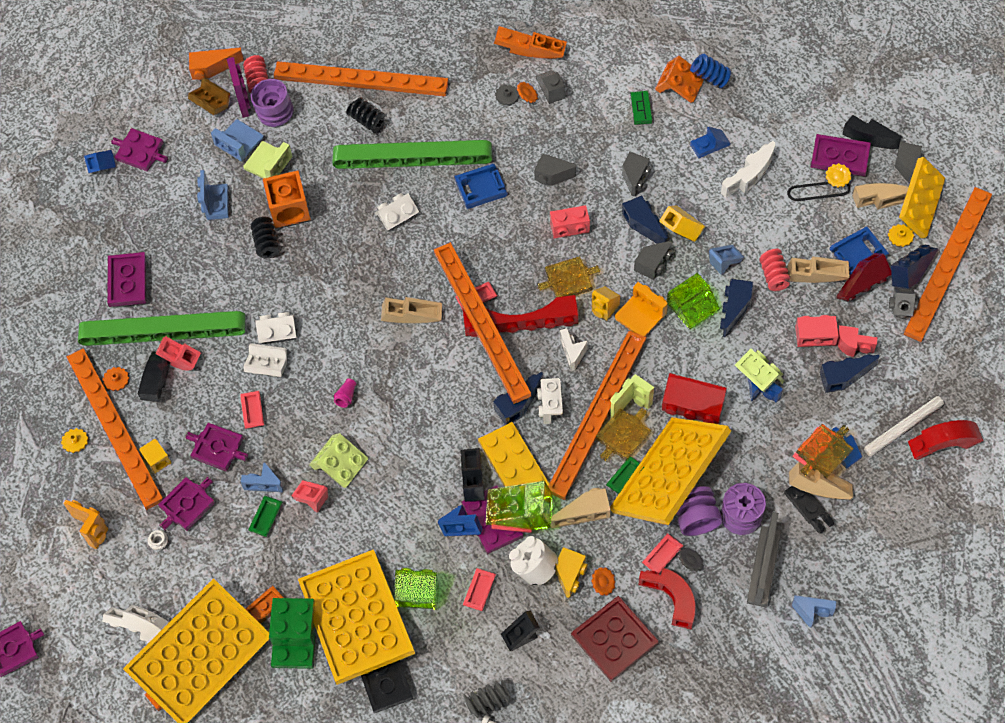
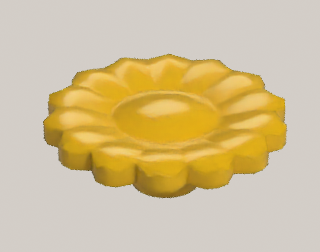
[826,163,851,188]
[888,224,914,247]
[61,428,88,453]

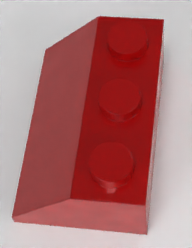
[662,373,727,424]

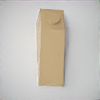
[550,488,610,529]

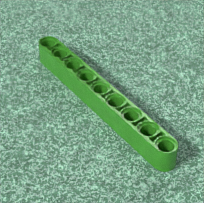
[332,140,492,169]
[78,311,245,346]

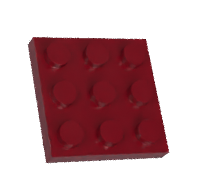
[571,596,659,682]

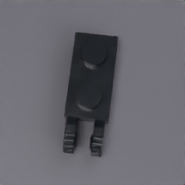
[784,486,834,534]

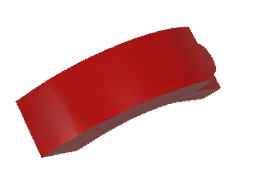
[908,420,983,460]
[638,568,695,630]

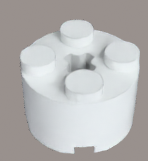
[509,536,558,585]

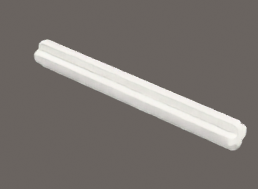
[864,396,944,456]

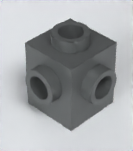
[889,288,918,318]

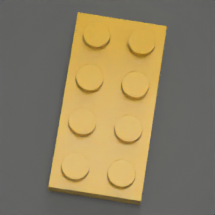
[899,157,945,238]
[478,422,549,505]

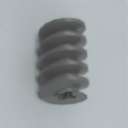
[463,678,510,718]

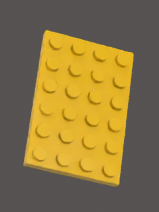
[610,417,731,525]
[298,549,415,685]
[123,578,269,723]

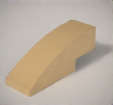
[852,183,909,210]
[787,256,849,283]
[381,297,442,323]
[789,462,853,500]

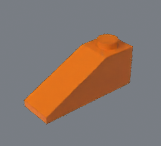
[189,47,244,80]

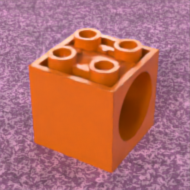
[263,170,311,228]

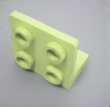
[243,141,293,178]
[735,349,785,392]
[610,374,654,420]
[309,433,368,488]

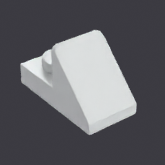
[560,328,588,371]

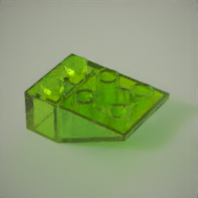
[485,481,552,530]

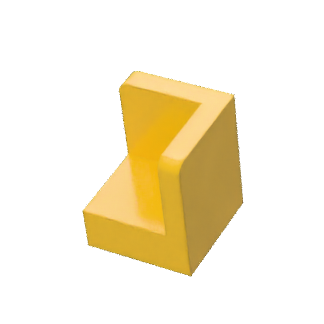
[139,439,171,474]

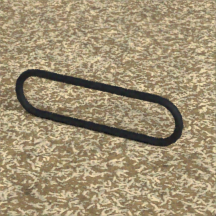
[787,182,850,201]

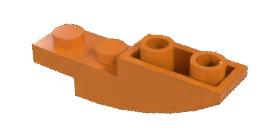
[494,26,567,58]

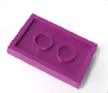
[227,57,251,118]
[810,134,871,177]
[107,252,146,307]
[461,485,523,554]

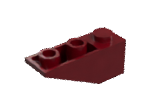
[836,253,892,301]

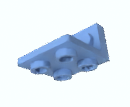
[211,119,264,162]
[197,170,229,220]

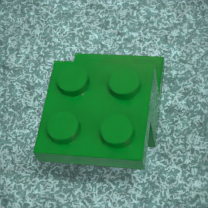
[269,598,316,669]

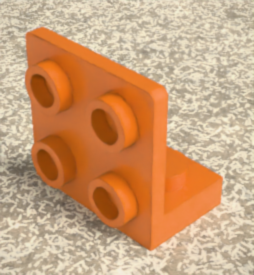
[655,55,704,103]

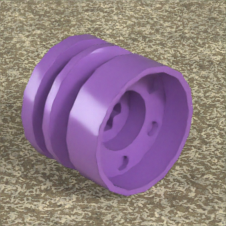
[250,79,294,127]
[721,483,766,535]
[676,486,722,536]

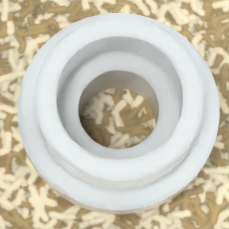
[148,530,168,550]

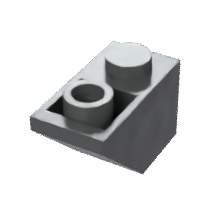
[895,142,924,185]
[622,152,651,197]
[634,241,673,280]

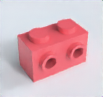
[550,205,590,239]
[795,315,838,347]

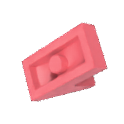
[291,480,328,512]

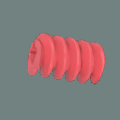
[243,55,268,93]
[759,248,790,291]

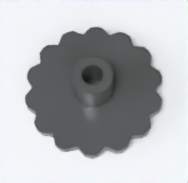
[495,85,519,105]
[678,548,704,572]

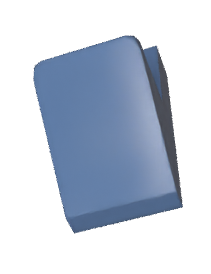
[709,245,744,275]
[241,463,283,492]
[792,595,836,628]

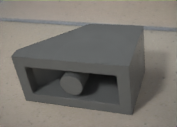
[536,70,565,104]
[534,153,576,186]

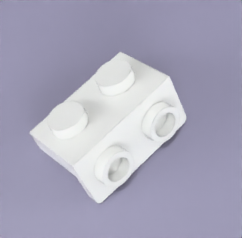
[375,193,419,231]
[255,312,297,343]
[244,343,287,377]
[537,378,563,424]

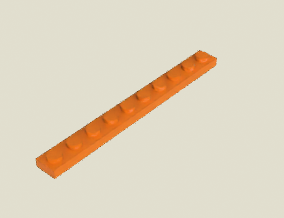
[274,61,449,97]
[903,187,992,342]
[434,242,531,404]
[547,331,646,500]
[67,348,163,510]

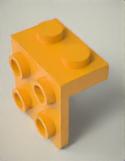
[615,282,668,337]
[63,500,108,549]

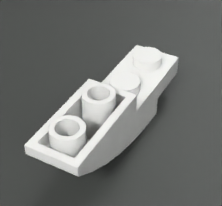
[721,141,776,198]
[102,605,169,643]

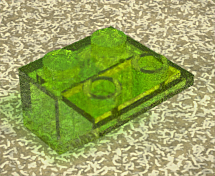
[667,272,720,330]
[395,568,439,610]

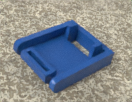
[454,164,508,209]
[829,226,889,275]

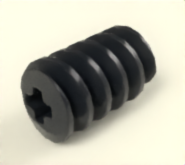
[346,97,385,133]
[250,217,280,258]

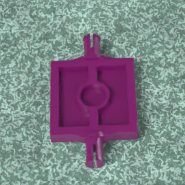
[111,128,168,172]
[185,423,248,471]
[158,477,215,531]
[0,621,45,677]

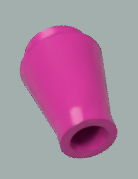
[334,378,357,408]

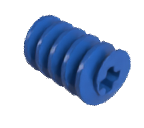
[690,53,731,88]

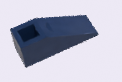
[622,195,669,244]
[891,244,938,289]
[720,279,753,337]
[820,354,880,393]
[493,372,543,425]

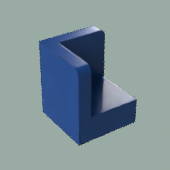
[84,150,116,173]

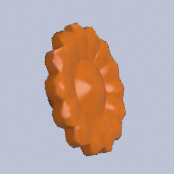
[517,82,538,103]
[102,367,129,391]
[591,567,616,596]

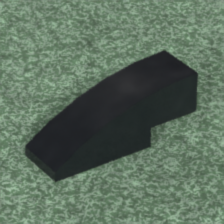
[842,115,903,149]
[137,351,170,402]
[461,448,485,502]

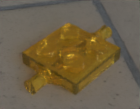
[537,256,600,297]
[596,408,651,461]
[796,424,854,478]

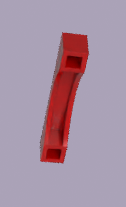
[462,295,578,337]

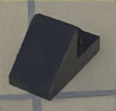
[501,610,540,651]

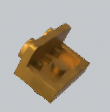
[188,78,230,115]

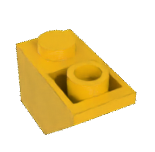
[659,205,705,242]
[592,286,620,321]
[555,547,588,598]

